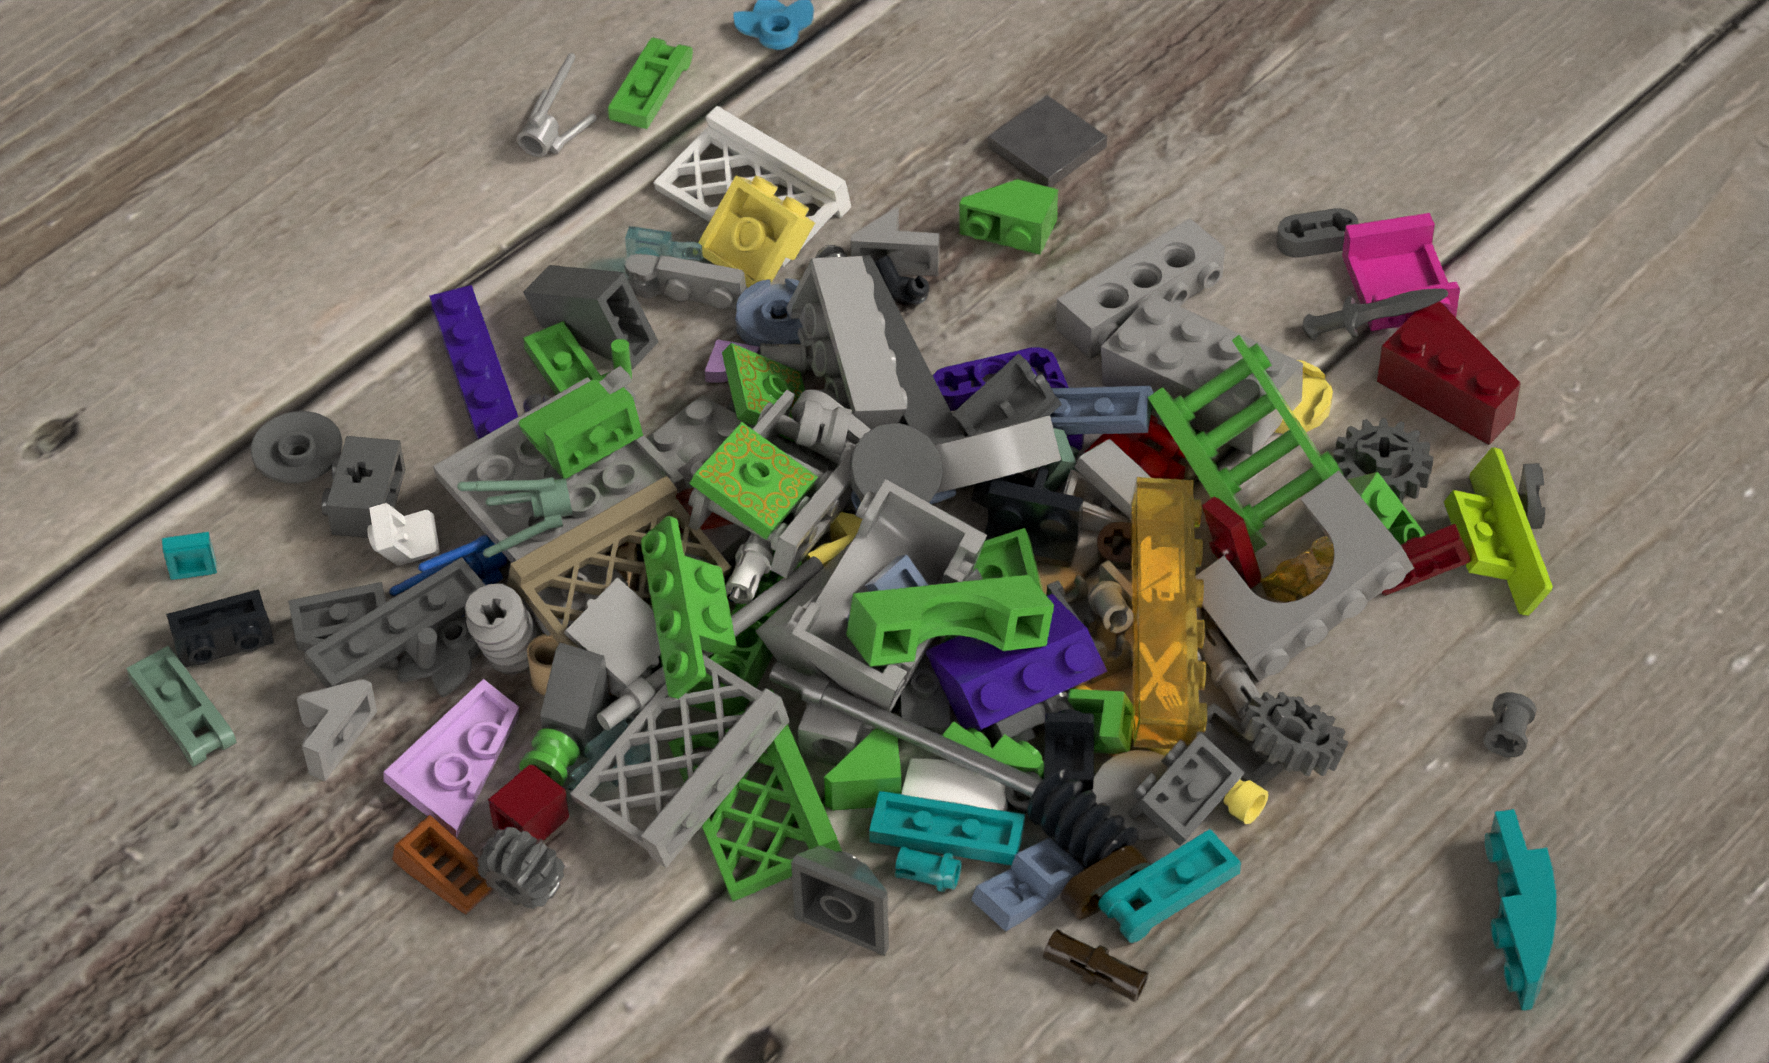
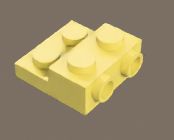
[694,175,815,287]

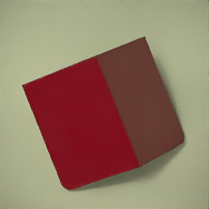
[488,765,569,841]

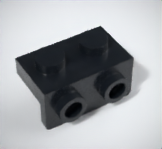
[166,589,274,668]

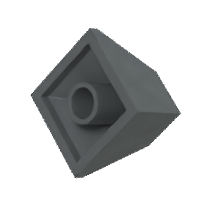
[791,845,889,956]

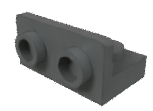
[1127,733,1245,846]

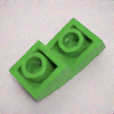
[942,721,1044,780]

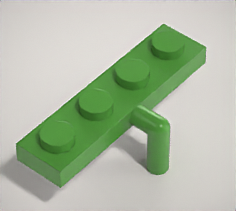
[523,322,632,395]

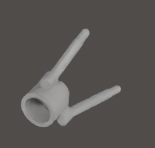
[517,53,597,157]

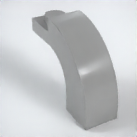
[934,415,1061,493]

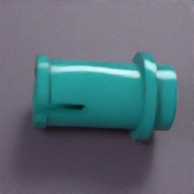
[895,846,961,892]

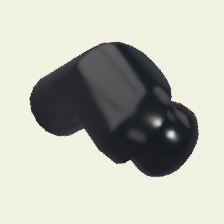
[875,256,930,306]

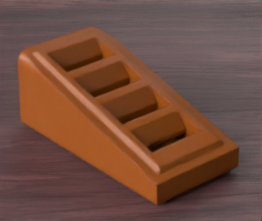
[392,815,494,915]

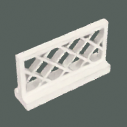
[653,106,851,267]

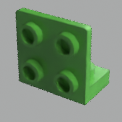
[518,380,643,479]

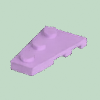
[383,679,519,839]

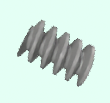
[464,584,541,674]

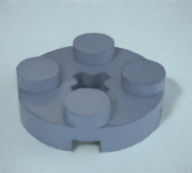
[735,278,803,347]

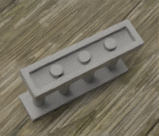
[689,390,867,579]

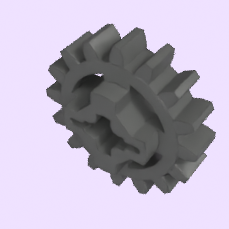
[1333,418,1434,504]
[1240,692,1348,776]

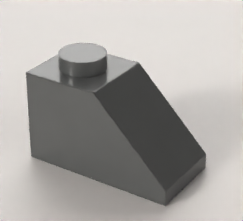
[540,643,611,758]

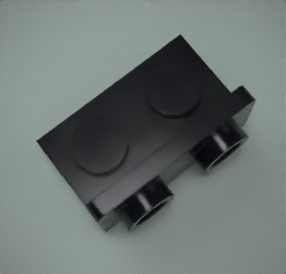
[984,479,1083,568]

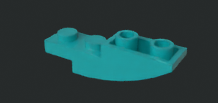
[1484,809,1557,1011]

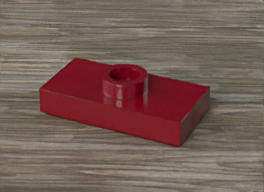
[1201,496,1262,589]
[1381,524,1471,596]

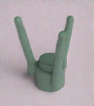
[457,477,573,558]

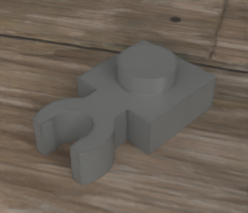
[984,691,1073,748]

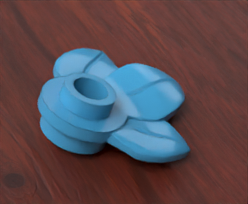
[733,0,814,50]

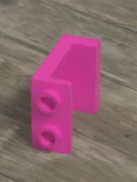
[1342,213,1460,331]

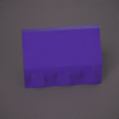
[926,594,1107,732]

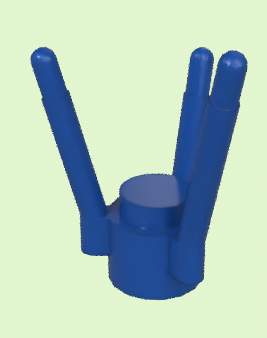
[389,534,507,617]

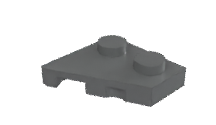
[288,582,399,670]

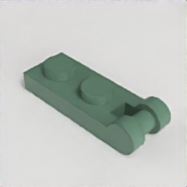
[126,646,237,767]

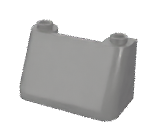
[785,479,987,712]

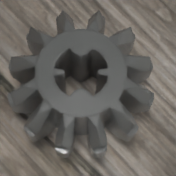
[477,827,565,909]

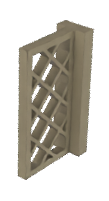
[507,476,731,648]

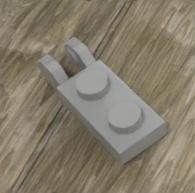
[624,253,747,309]

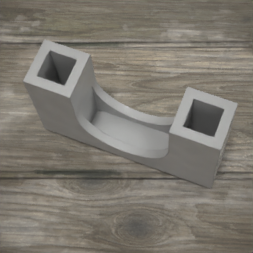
[1186,470,1414,682]

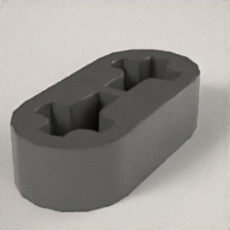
[1277,208,1359,257]

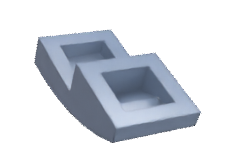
[971,837,1084,931]

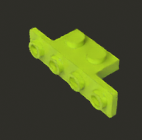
[1443,447,1553,616]

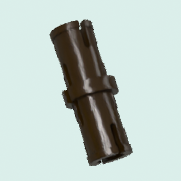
[1043,929,1149,1002]

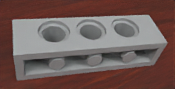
[1056,218,1225,359]

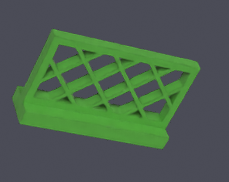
[668,688,842,901]

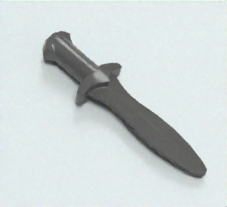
[1302,288,1448,340]

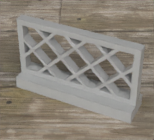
[570,655,790,868]

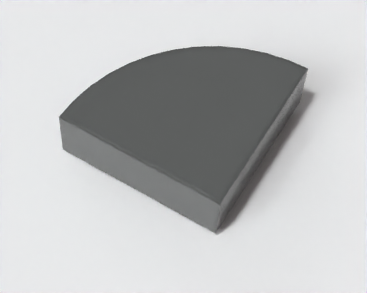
[1518,463,1545,529]

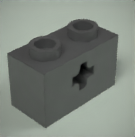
[321,436,406,538]

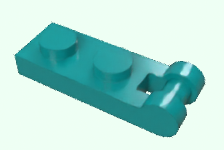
[1098,829,1241,943]

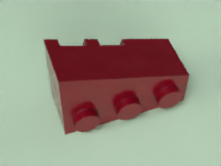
[1377,301,1521,445]

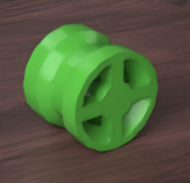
[519,728,580,787]

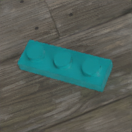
[869,791,1025,866]

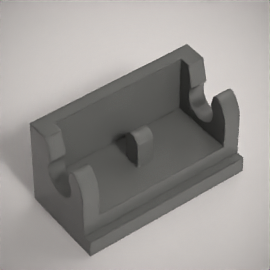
[952,354,1062,437]
[1046,575,1134,684]

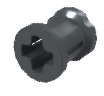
[1483,692,1537,757]

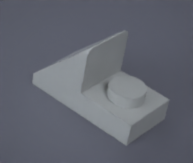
[851,208,939,276]
[297,679,377,781]

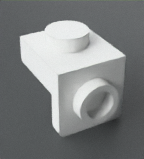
[367,503,440,566]

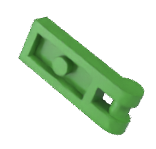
[608,37,693,129]

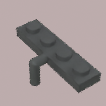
[304,557,485,688]

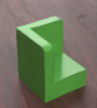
[1067,689,1135,754]

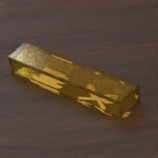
[1131,477,1207,749]

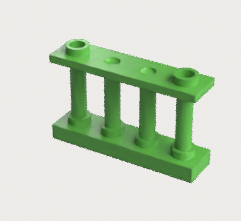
[1148,335,1343,553]

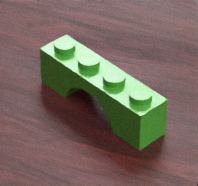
[846,575,1054,667]

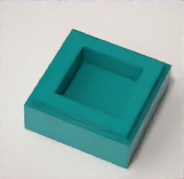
[162,532,217,580]

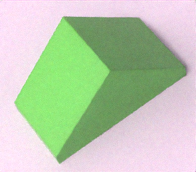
[824,728,902,811]

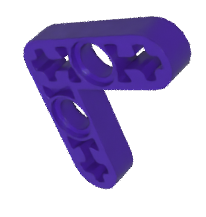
[933,347,1084,451]

